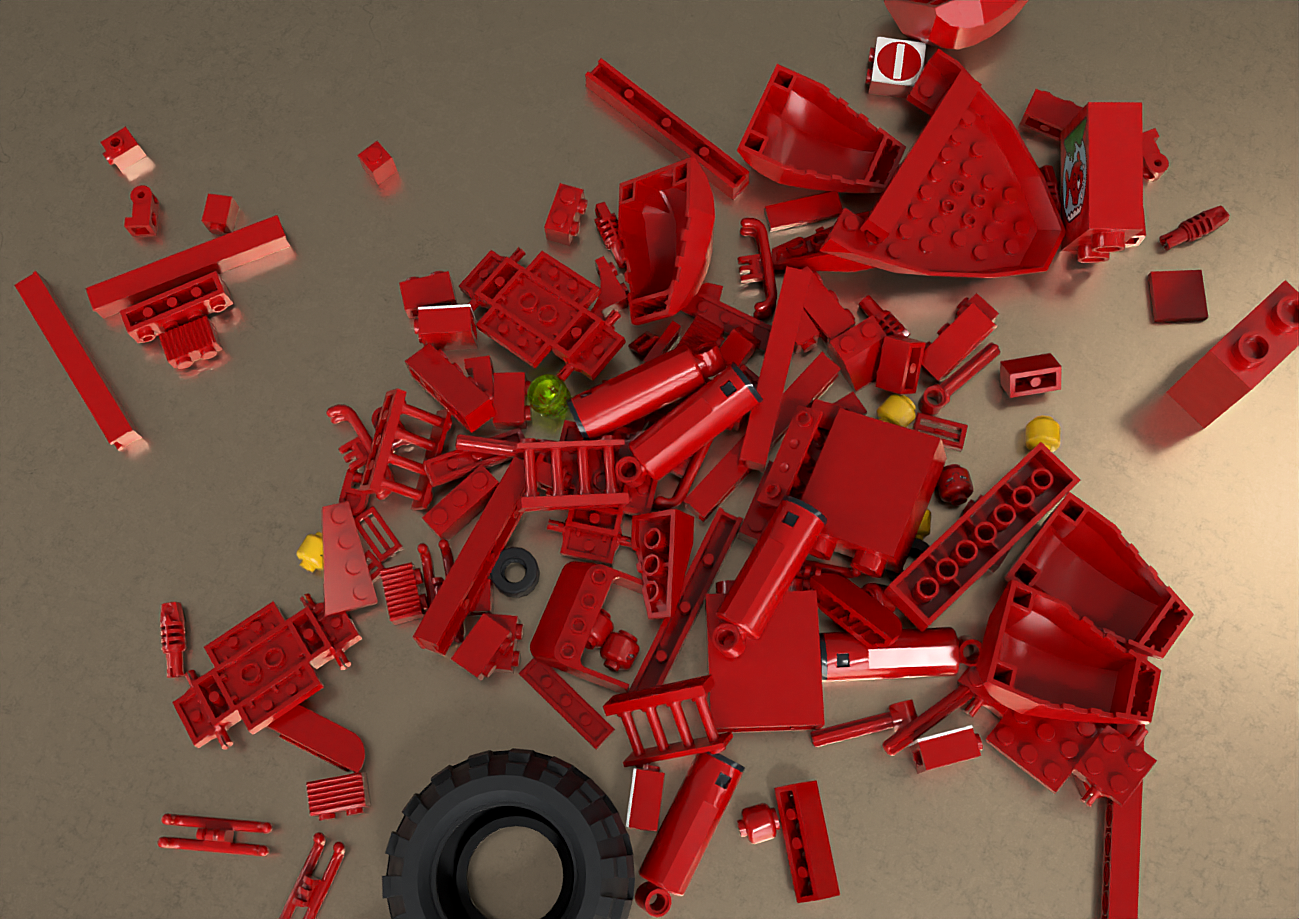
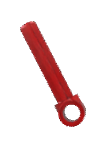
[918,342,1001,416]
[455,434,558,463]
[811,699,918,747]

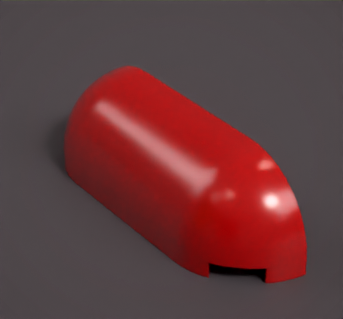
[810,573,902,649]
[266,705,365,773]

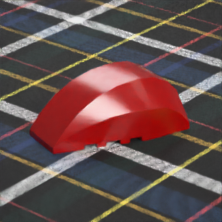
[884,0,1029,50]
[737,64,906,193]
[618,157,715,326]
[1004,492,1194,660]
[976,579,1161,724]

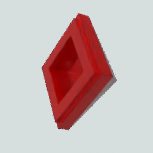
[628,331,659,355]

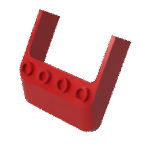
[530,561,644,694]

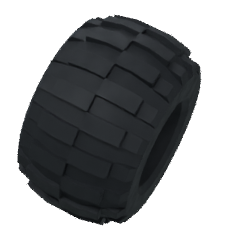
[382,748,636,919]

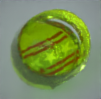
[527,374,572,419]

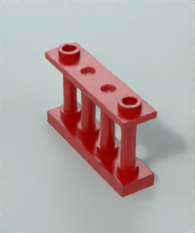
[359,388,452,511]
[757,405,830,508]
[513,435,629,512]
[603,674,733,768]

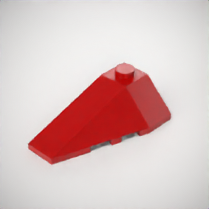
[772,211,876,272]
[631,509,694,619]

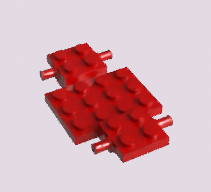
[459,247,626,382]
[546,380,666,566]
[172,593,363,750]
[958,666,1157,807]

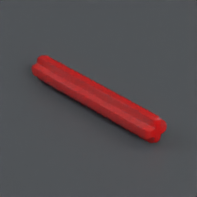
[882,685,973,756]

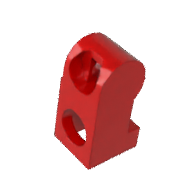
[1143,128,1169,181]
[124,185,159,237]
[464,355,494,397]

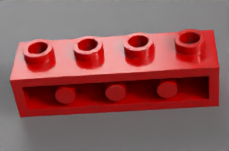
[119,271,233,344]
[405,343,496,433]
[774,780,840,903]

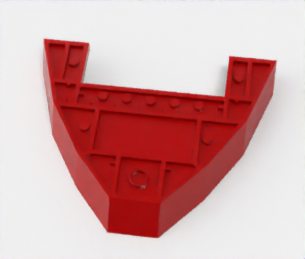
[819,48,1066,278]

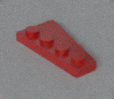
[321,501,378,618]

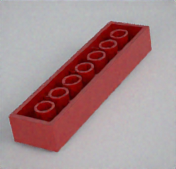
[883,442,1081,632]

